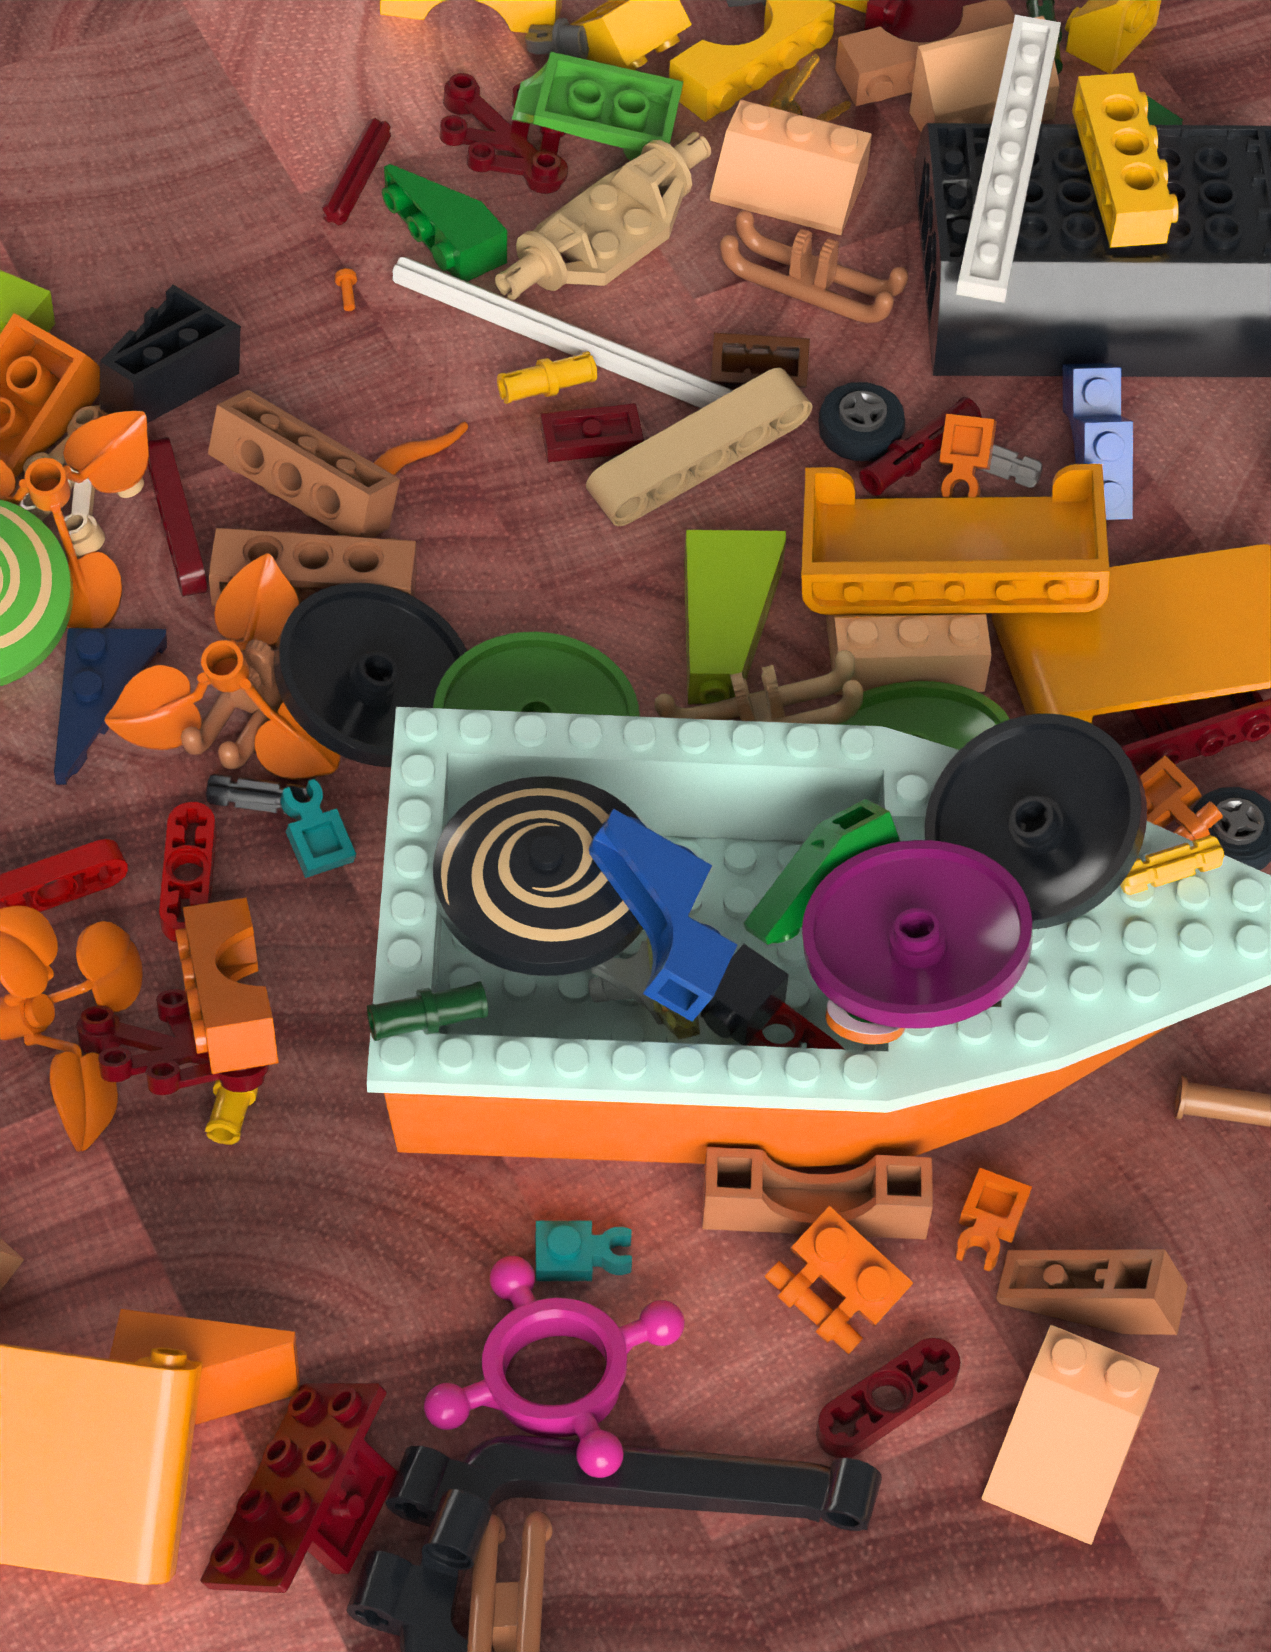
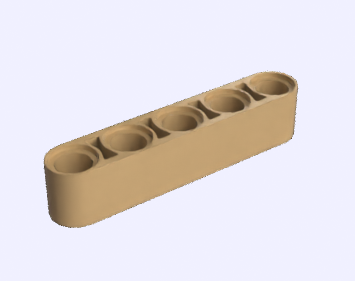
[586,368,813,526]

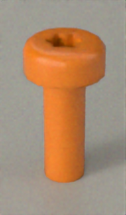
[334,268,357,311]

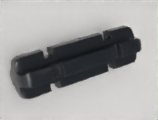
[206,774,309,814]

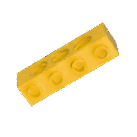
[1072,72,1178,248]

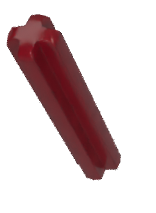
[322,118,391,226]

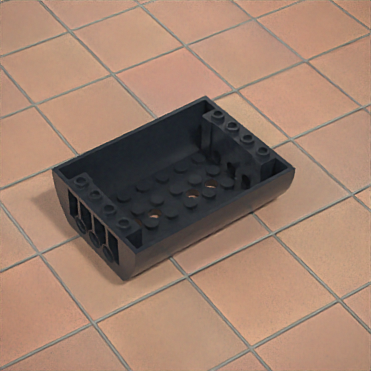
[914,123,1271,377]

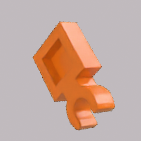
[939,414,997,498]
[955,1168,1032,1272]

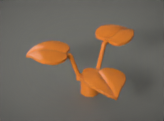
[0,411,149,628]
[104,553,341,780]
[0,906,143,1152]

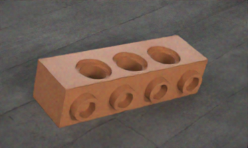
[208,390,400,538]
[209,528,417,606]

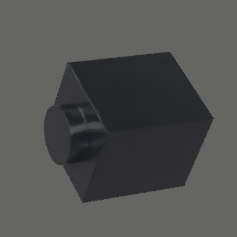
[701,944,789,1046]

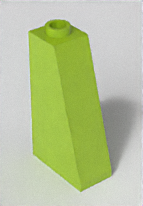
[684,530,786,704]

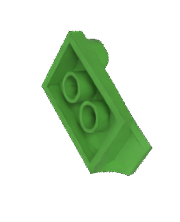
[512,51,684,161]

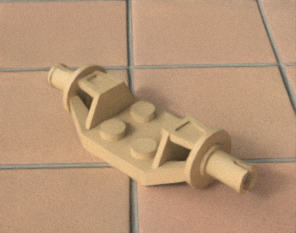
[495,132,711,300]

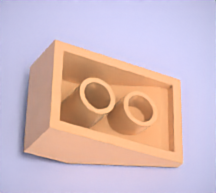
[982,1325,1160,1545]

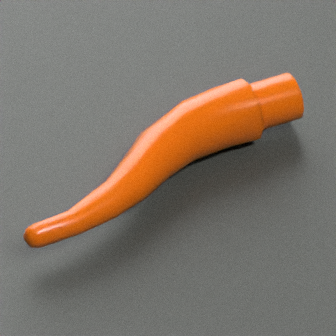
[374,422,468,475]

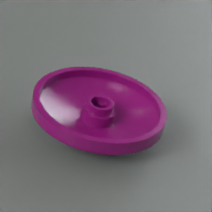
[802,840,1033,1029]

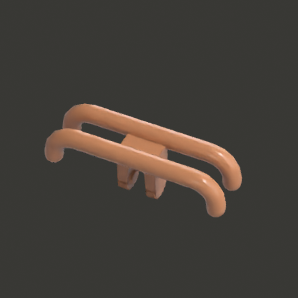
[720,211,909,324]
[181,639,283,770]
[467,1511,553,1652]

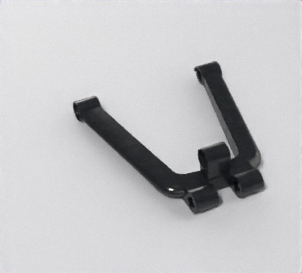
[346,1435,882,1652]

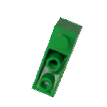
[382,164,507,282]
[743,799,901,945]

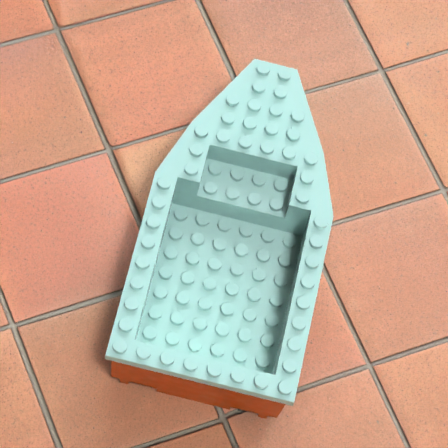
[367,707,1271,1167]

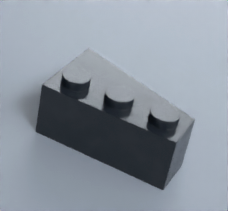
[100,285,241,423]

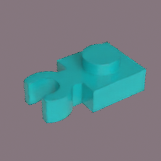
[280,779,357,878]
[535,1221,632,1281]

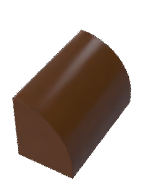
[711,332,810,387]

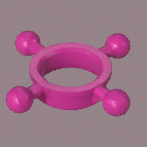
[424,1256,685,1478]

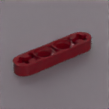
[148,437,207,597]

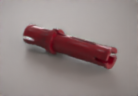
[859,397,982,496]

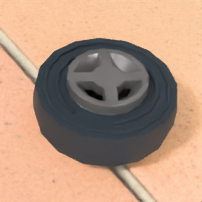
[818,382,905,461]
[1192,787,1271,870]

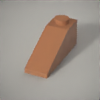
[996,1249,1188,1335]

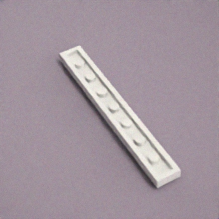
[956,15,1061,303]

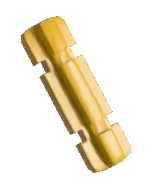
[1120,835,1225,895]

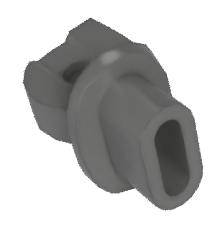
[524,17,589,59]

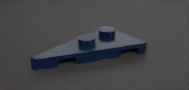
[54,628,167,785]

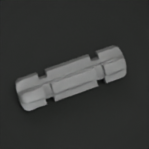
[976,444,1043,488]

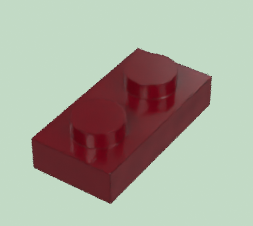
[540,403,644,463]

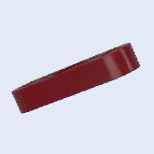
[816,1338,961,1458]

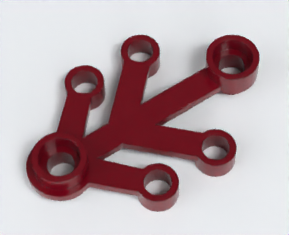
[439,73,568,194]
[76,989,269,1095]

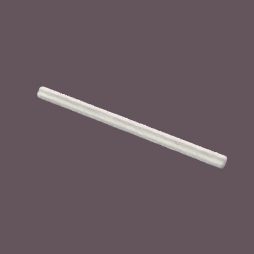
[392,257,733,408]

